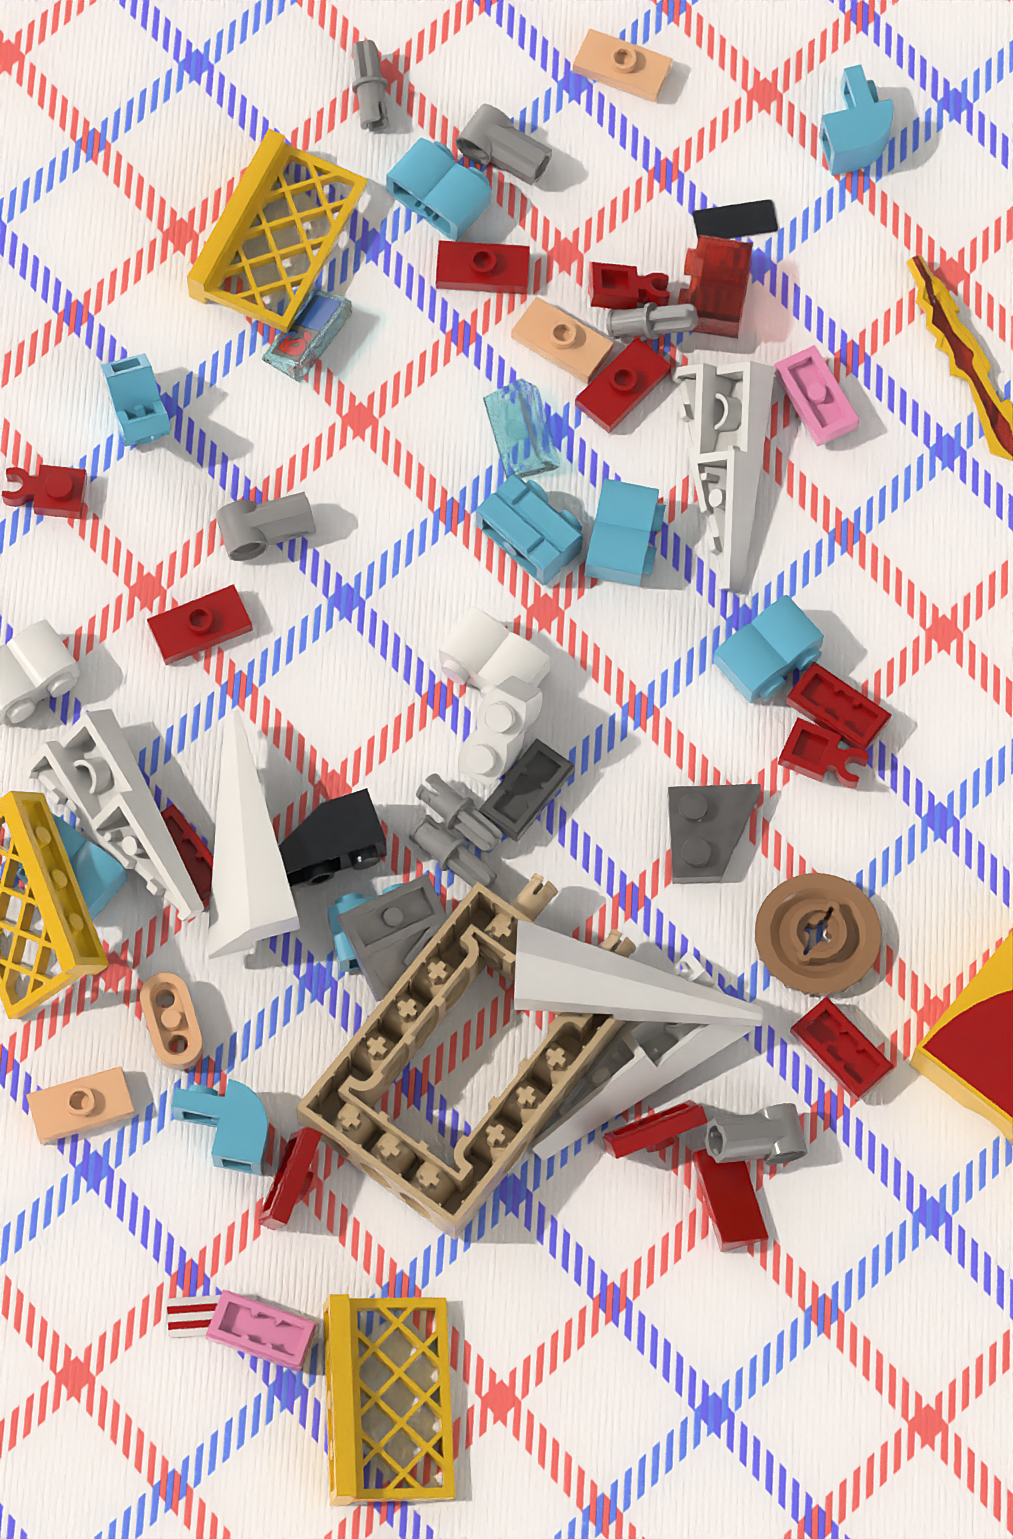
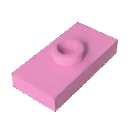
[206,1289,318,1373]

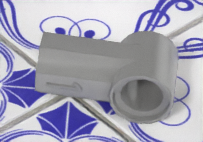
[455,104,552,185]
[216,492,316,561]
[704,1103,808,1165]

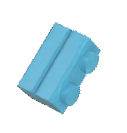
[476,474,583,586]

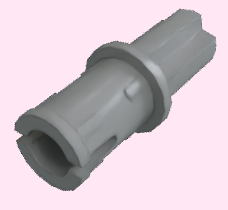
[352,40,389,131]
[606,302,699,340]
[416,773,503,853]
[409,815,497,889]

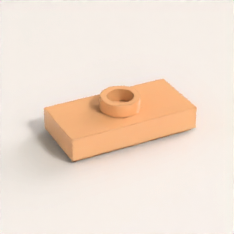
[572,28,673,103]
[511,296,613,384]
[26,1066,136,1144]

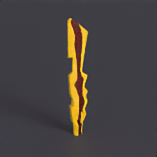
[906,255,1013,461]

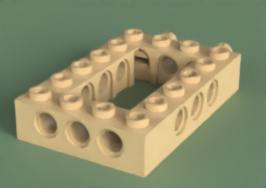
[296,873,637,1240]

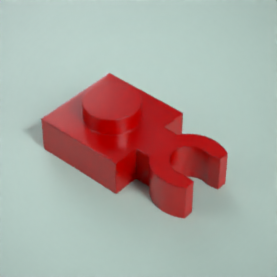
[589,262,670,310]
[1,464,88,519]
[778,717,869,789]

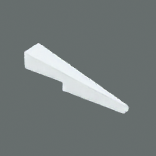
[671,360,775,591]
[21,709,205,921]
[207,709,300,960]
[514,920,763,1026]
[530,951,754,1161]

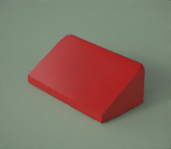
[692,1149,769,1252]

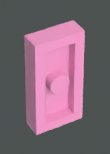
[774,345,859,447]

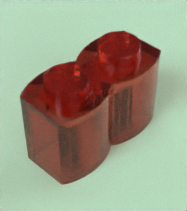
[677,235,753,339]

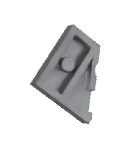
[667,784,761,884]
[336,874,448,1002]

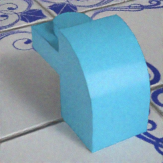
[819,64,894,176]
[101,353,172,447]
[171,1079,270,1176]

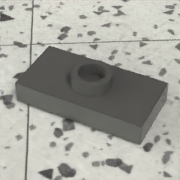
[479,738,575,842]

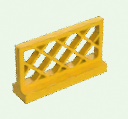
[187,129,368,333]
[0,791,109,1019]
[323,1294,455,1506]

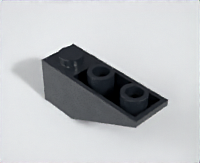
[278,788,387,887]

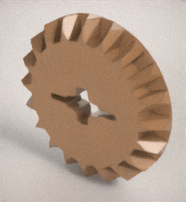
[754,873,881,997]

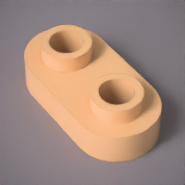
[140,972,203,1070]

